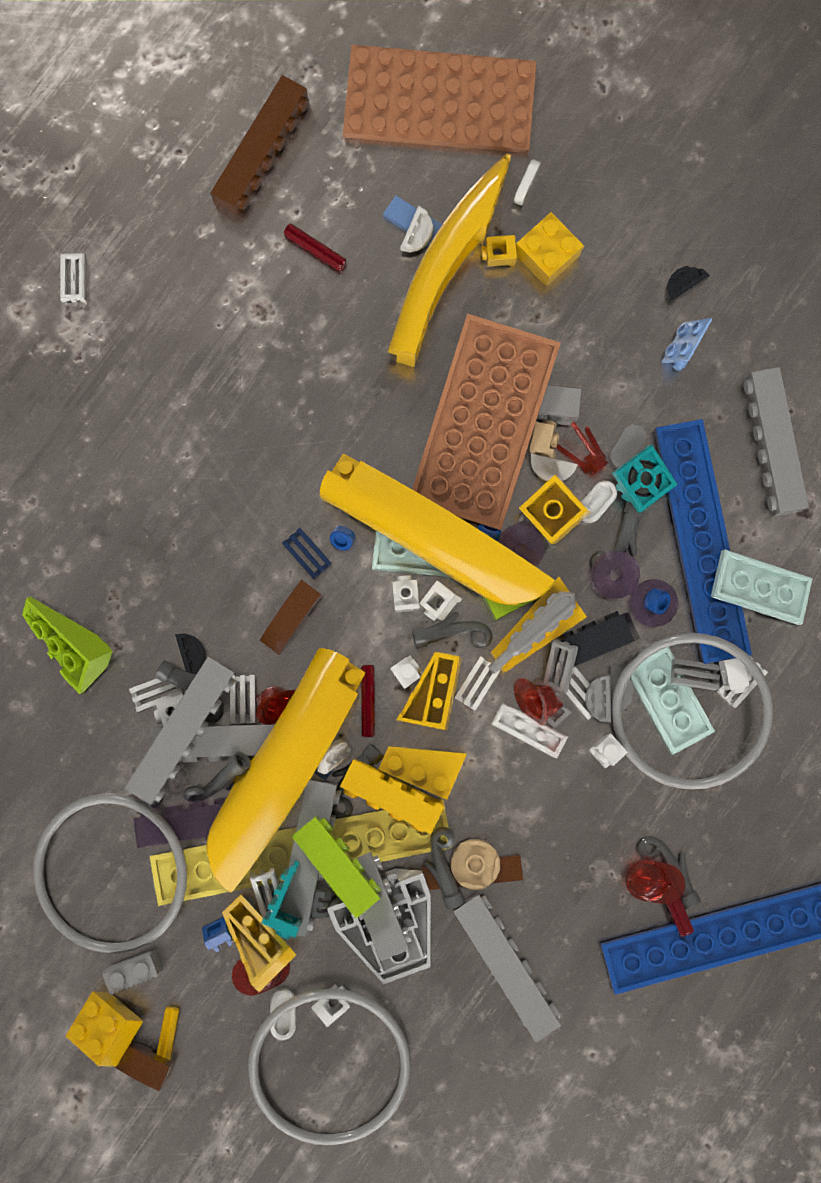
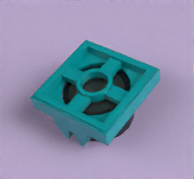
[612,444,678,513]

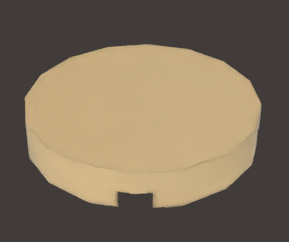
[451,839,500,890]

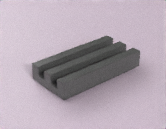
[311,889,338,919]

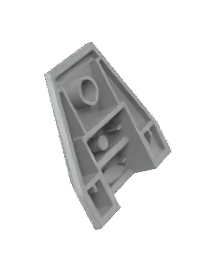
[327,869,431,984]

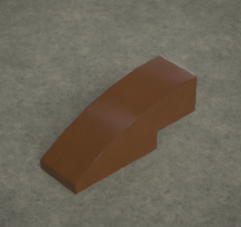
[259,580,322,655]
[113,1040,174,1091]

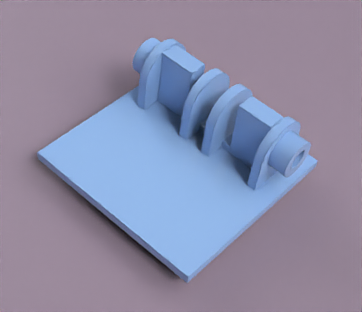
[662,318,712,371]

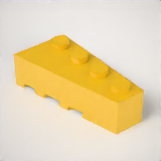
[490,577,587,673]
[340,758,444,834]

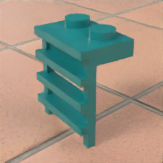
[261,860,303,939]

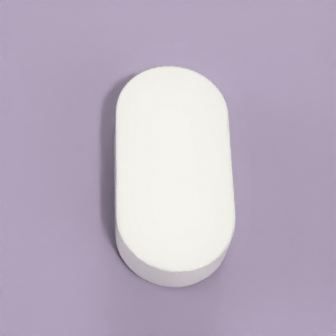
[514,159,541,206]
[582,481,617,524]
[270,987,296,1040]

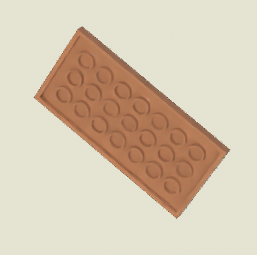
[343,44,537,154]
[412,313,561,530]

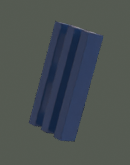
[282,527,332,580]

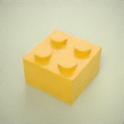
[516,212,584,286]
[519,475,591,545]
[65,991,143,1066]

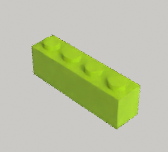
[291,816,382,919]

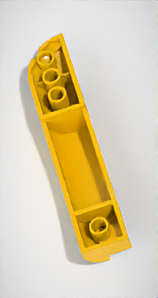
[387,153,511,367]
[320,453,555,605]
[206,648,365,893]

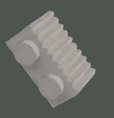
[102,948,163,995]

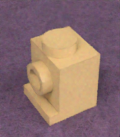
[529,420,559,459]

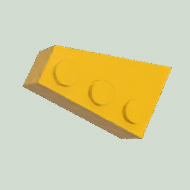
[396,652,462,731]
[378,746,467,800]
[222,895,296,992]

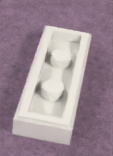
[491,702,568,759]

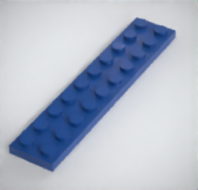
[654,419,752,664]
[600,884,821,995]

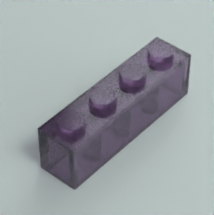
[133,797,227,848]

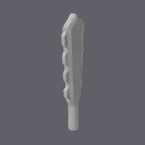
[488,591,576,674]

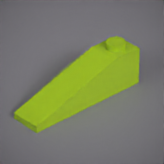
[22,597,113,694]

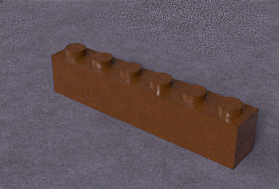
[210,75,309,216]

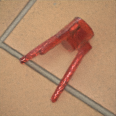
[557,422,609,475]

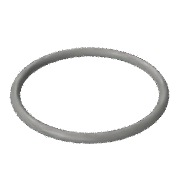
[612,633,773,789]
[33,793,187,953]
[248,988,411,1145]

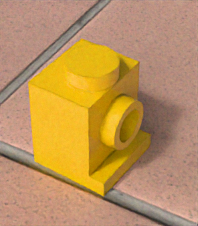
[481,235,517,267]

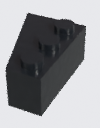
[559,611,640,667]

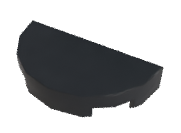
[666,266,710,303]
[175,633,207,674]

